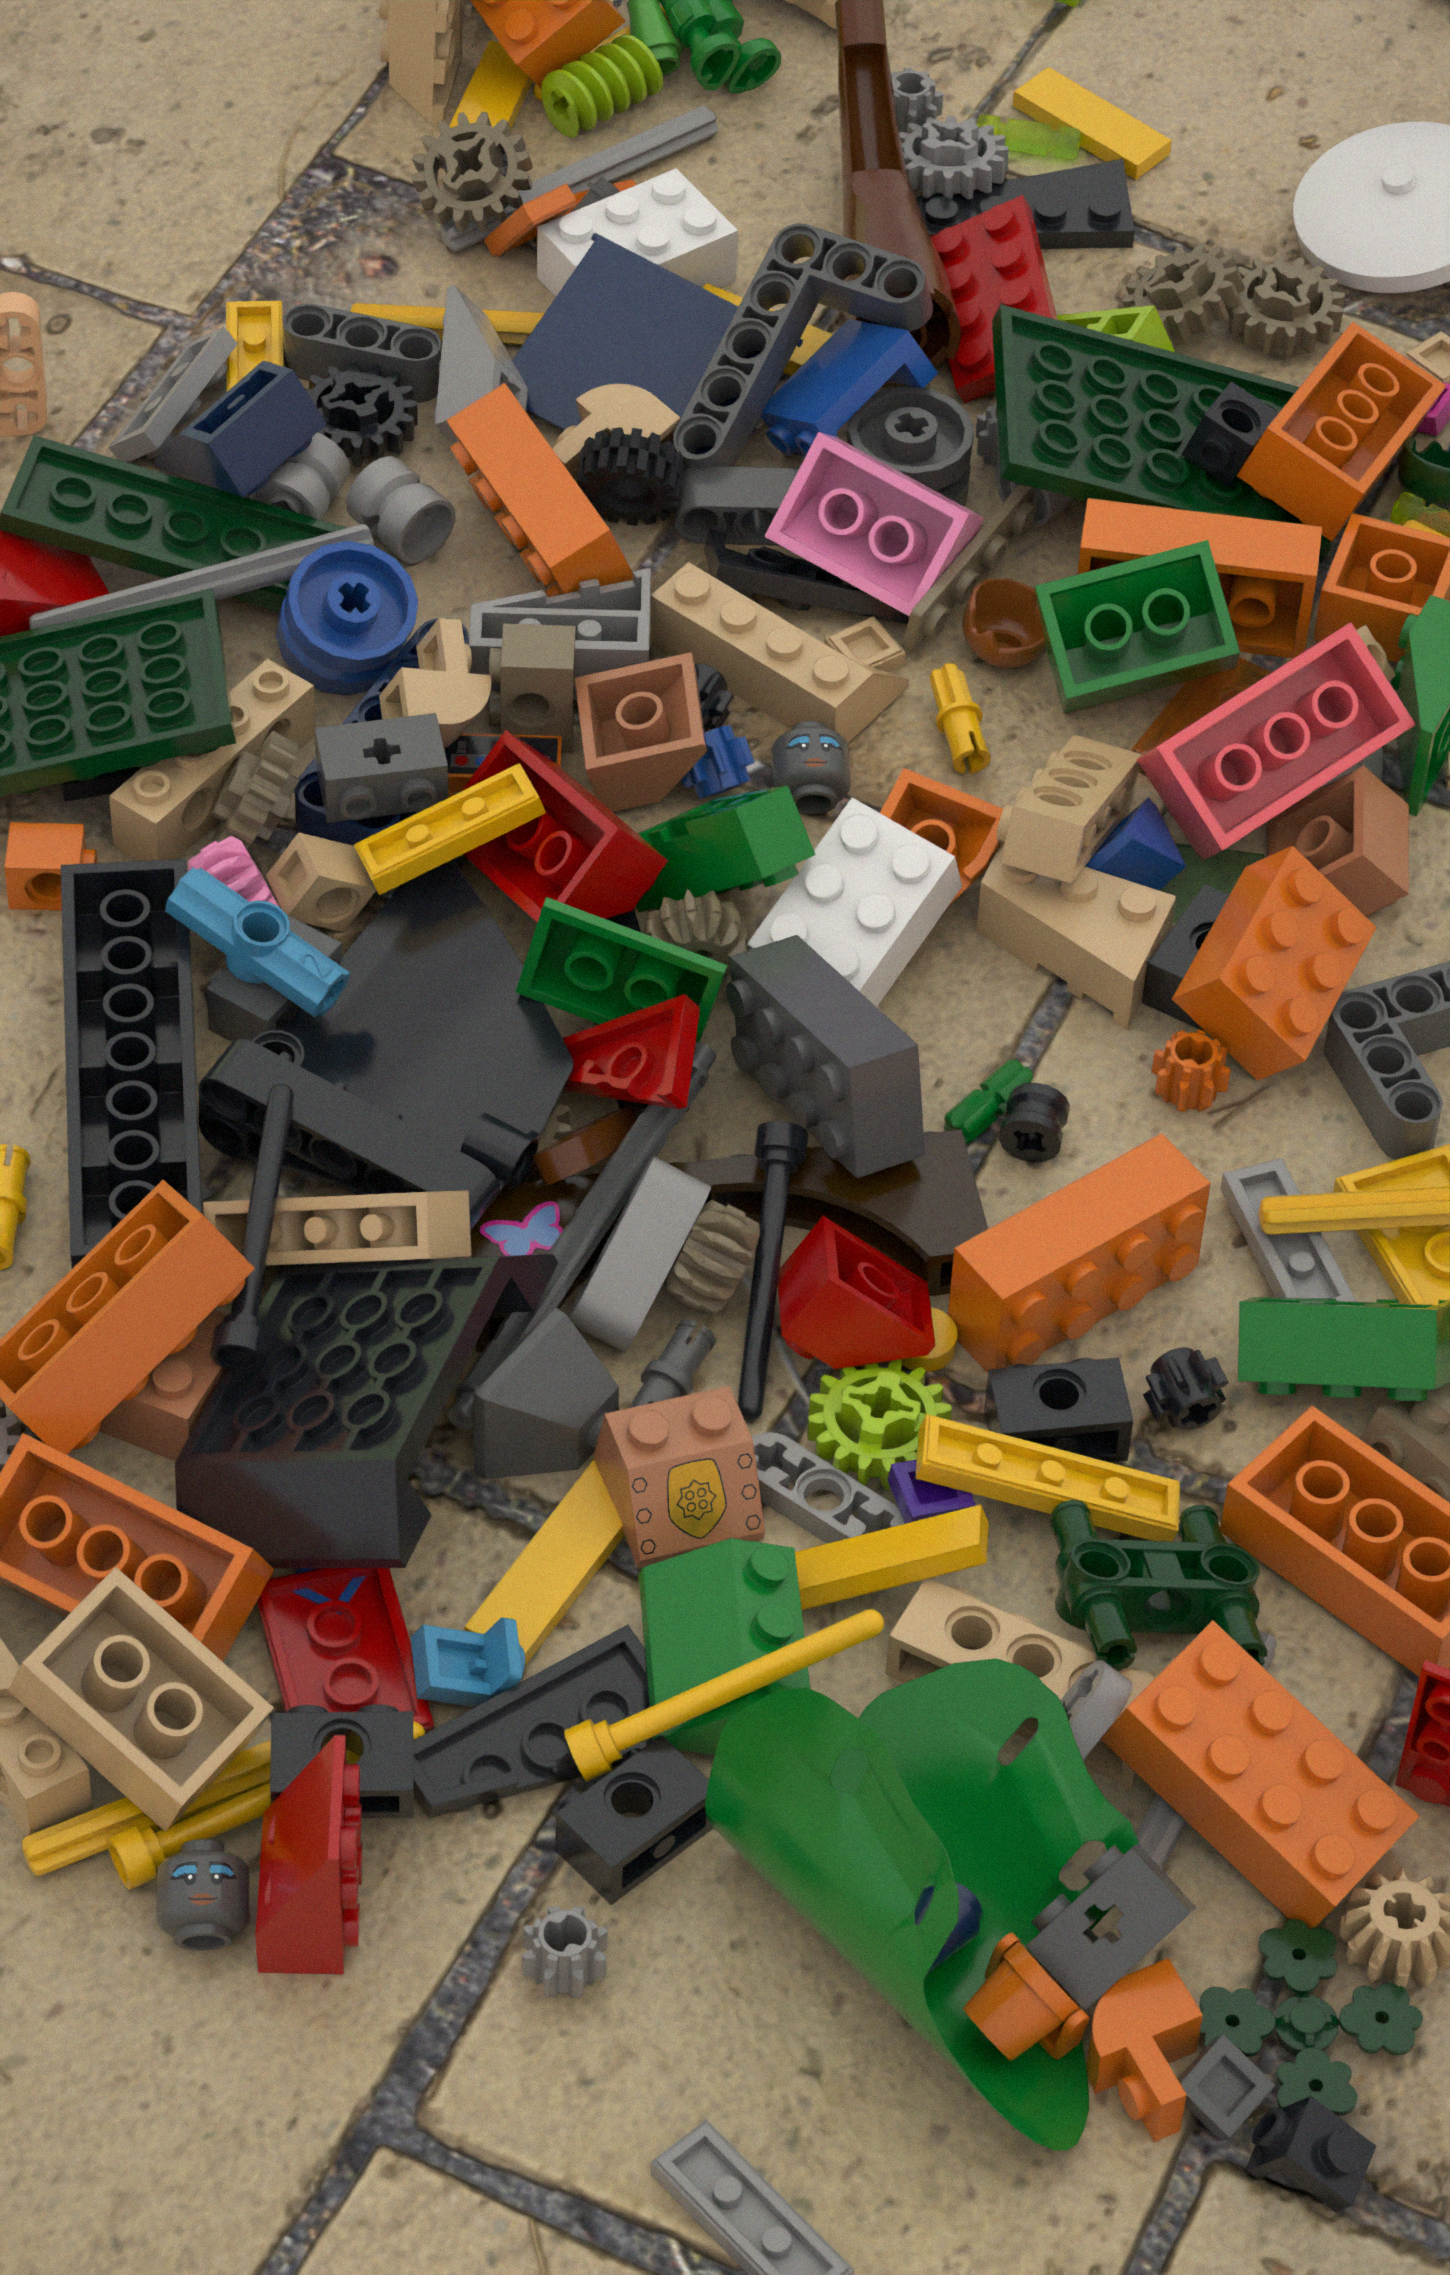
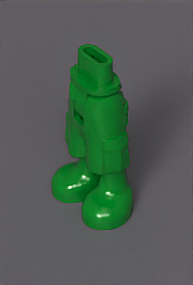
[659,0,781,94]

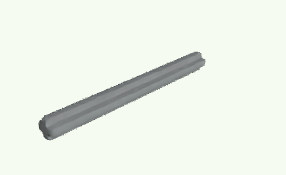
[440,106,718,252]
[29,524,375,630]

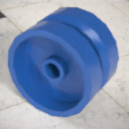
[276,541,418,695]

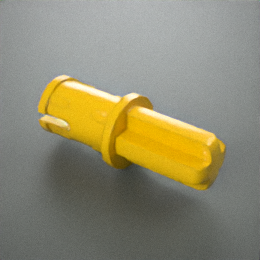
[929,663,991,774]

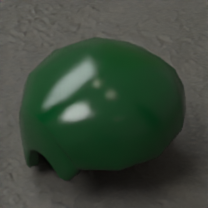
[1398,437,1450,512]

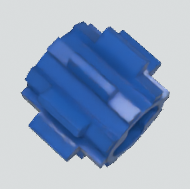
[681,725,755,800]

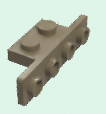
[902,484,1038,653]

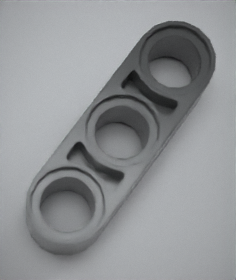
[282,304,442,403]
[675,466,799,546]

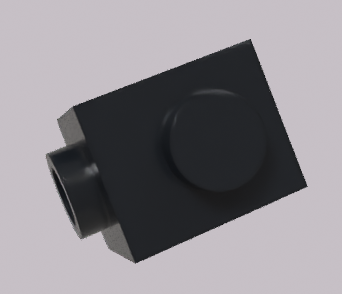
[1246,2096,1377,2212]

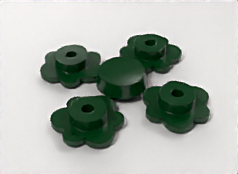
[1199,1919,1423,2116]

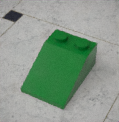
[1391,595,1450,817]

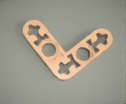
[0,292,48,436]

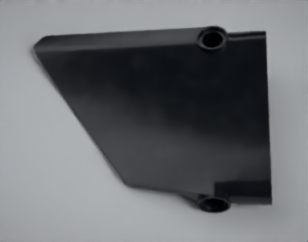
[199,861,573,1232]

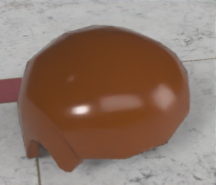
[962,579,1046,669]

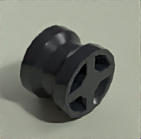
[999,1083,1070,1163]

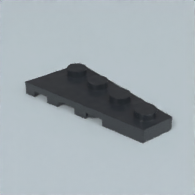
[915,159,1135,249]
[414,1624,653,1818]

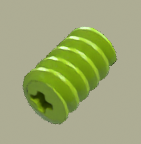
[541,34,663,138]

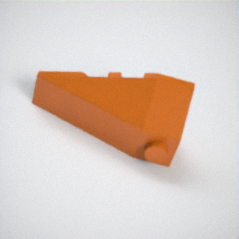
[880,768,1004,905]

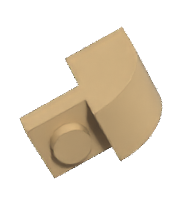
[552,384,680,481]
[379,618,491,748]

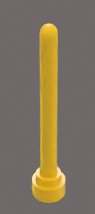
[564,1609,884,1782]
[107,1721,425,1890]

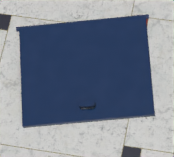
[512,233,803,471]

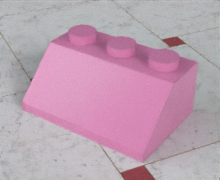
[764,432,985,616]

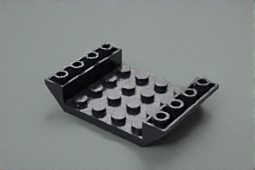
[175,1254,558,1568]

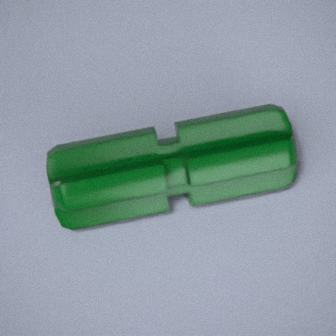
[943,1059,1033,1144]

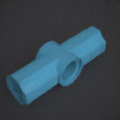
[165,867,350,1017]

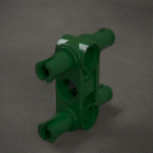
[1049,1500,1268,1671]

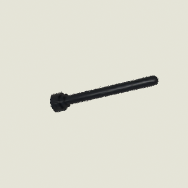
[210,1084,294,1371]
[737,1121,809,1422]

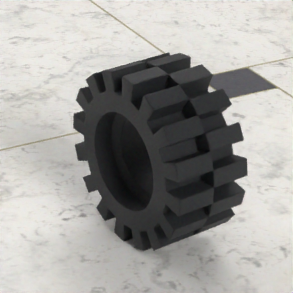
[576,427,684,526]

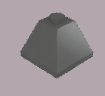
[473,1308,619,1480]

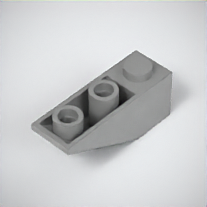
[434,285,528,443]

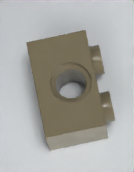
[489,623,576,753]

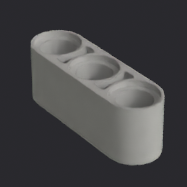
[568,1156,711,1353]

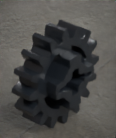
[305,362,418,467]

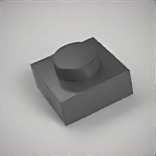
[1178,2034,1275,2141]

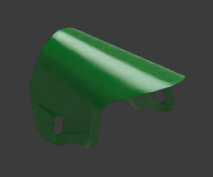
[705,1658,1140,2151]

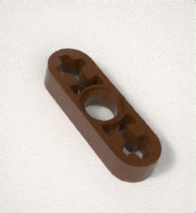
[532,1104,638,1186]

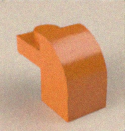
[1086,1958,1203,2142]

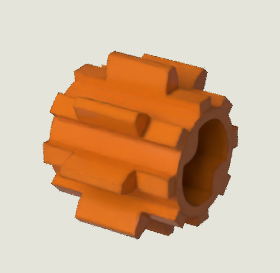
[1152,1029,1231,1112]

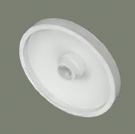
[1293,122,1450,293]

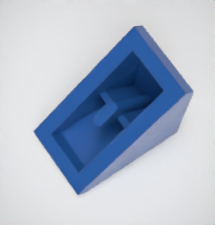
[1085,797,1186,890]

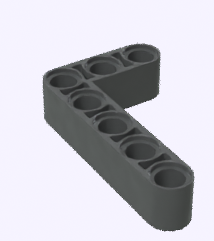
[673,223,933,470]
[1324,961,1450,1160]

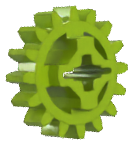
[807,1359,952,1490]

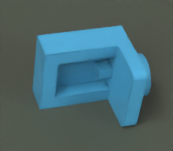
[410,1617,525,1707]

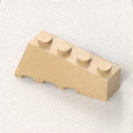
[379,0,462,126]
[651,562,909,743]

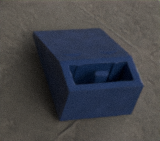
[153,360,327,498]

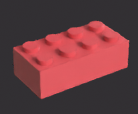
[1136,622,1416,861]

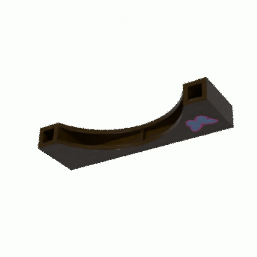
[470,1129,988,1353]

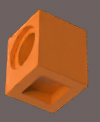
[4,822,98,911]

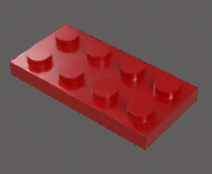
[930,195,1058,404]

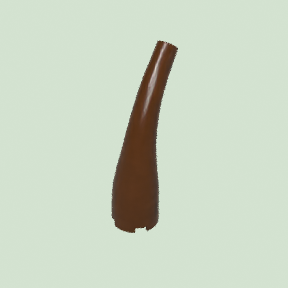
[835,0,961,386]

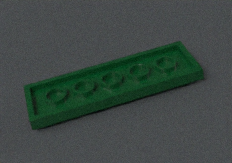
[0,435,347,612]

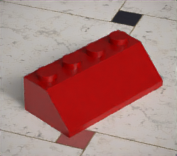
[462,730,668,922]

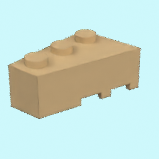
[976,841,1176,1030]

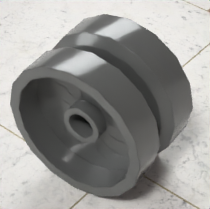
[847,386,974,506]

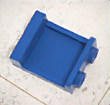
[760,319,938,457]

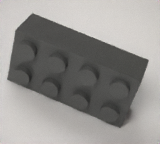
[726,935,925,1178]

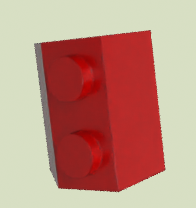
[778,1216,936,1369]

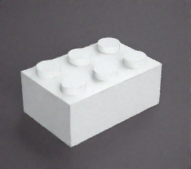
[537,168,738,297]
[747,797,962,1007]

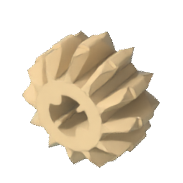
[1339,1866,1450,1988]

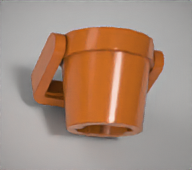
[963,1932,1090,2061]

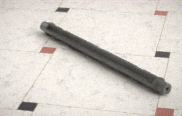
[447,1042,716,1430]

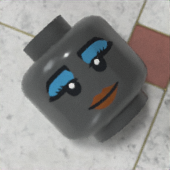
[771,721,851,815]
[156,1839,250,1951]

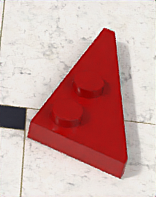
[562,994,700,1109]

